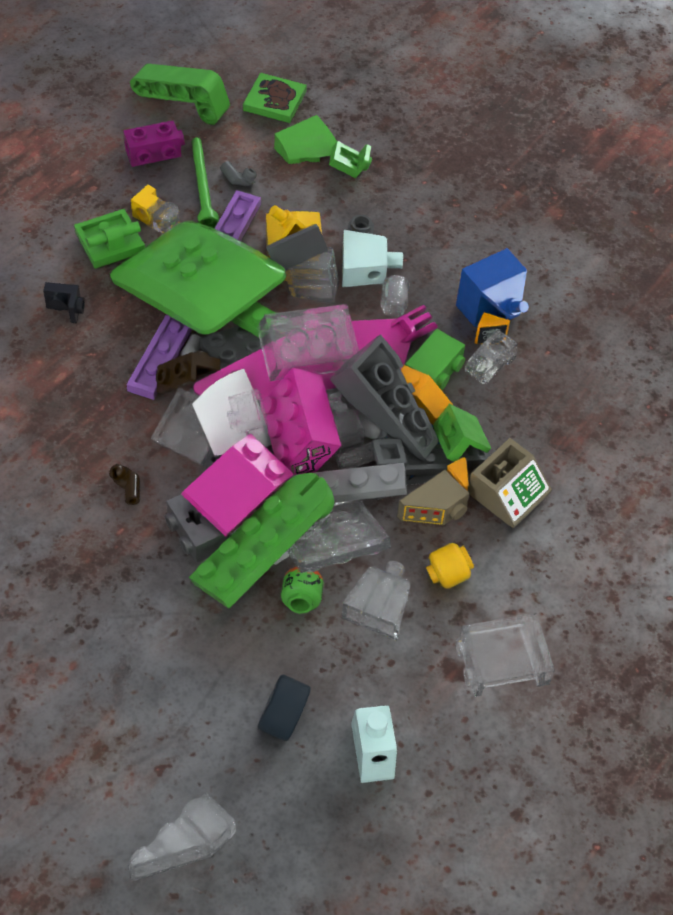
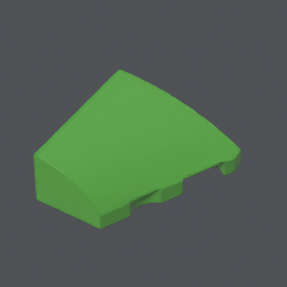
[274,115,337,164]

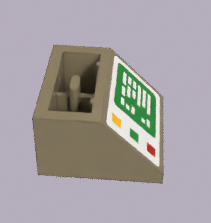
[468,438,552,529]

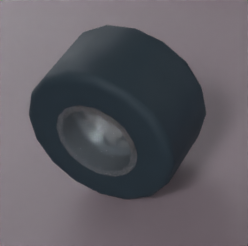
[258,674,311,741]

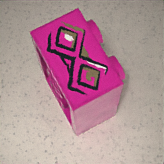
[261,368,341,475]

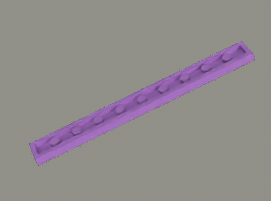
[127,190,261,400]

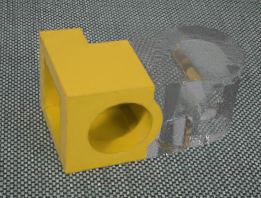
[131,185,180,233]

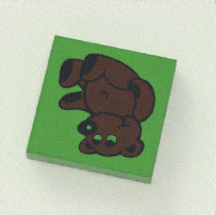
[243,73,307,123]

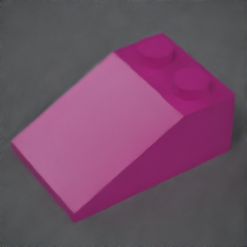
[181,433,294,537]

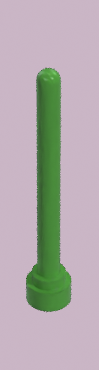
[191,137,219,229]

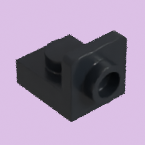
[43,282,85,324]

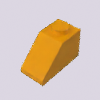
[401,365,453,425]

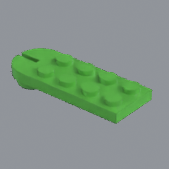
[189,473,334,608]

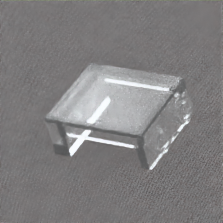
[455,613,555,697]

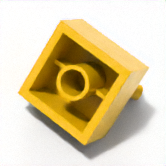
[266,205,324,275]

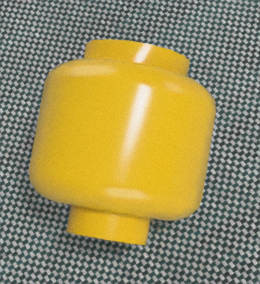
[426,543,474,589]

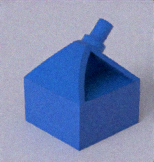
[456,248,529,327]

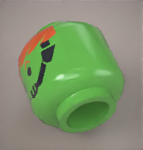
[281,566,324,614]

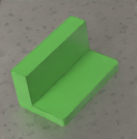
[433,404,491,462]

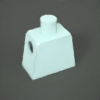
[342,230,403,287]
[351,706,397,783]

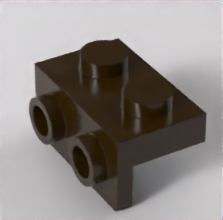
[156,351,220,394]

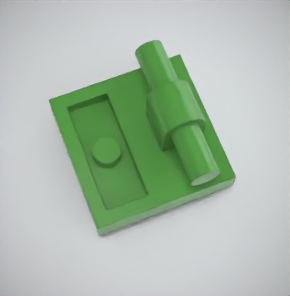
[74,209,145,269]

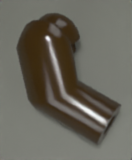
[109,464,140,505]

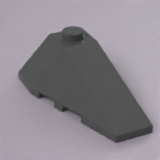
[330,335,439,460]

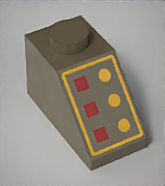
[397,470,469,525]

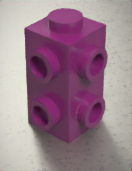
[123,120,185,167]

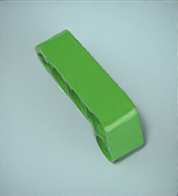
[130,64,230,125]

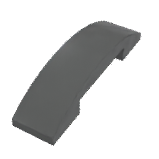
[371,439,491,476]

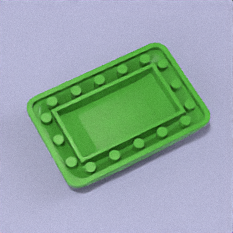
[110,221,286,334]

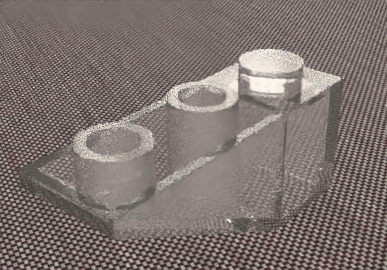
[128,792,236,881]

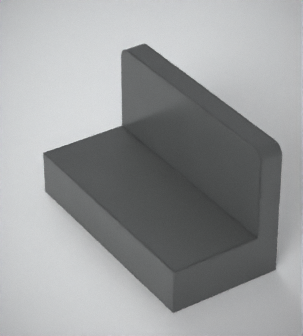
[266,224,328,270]

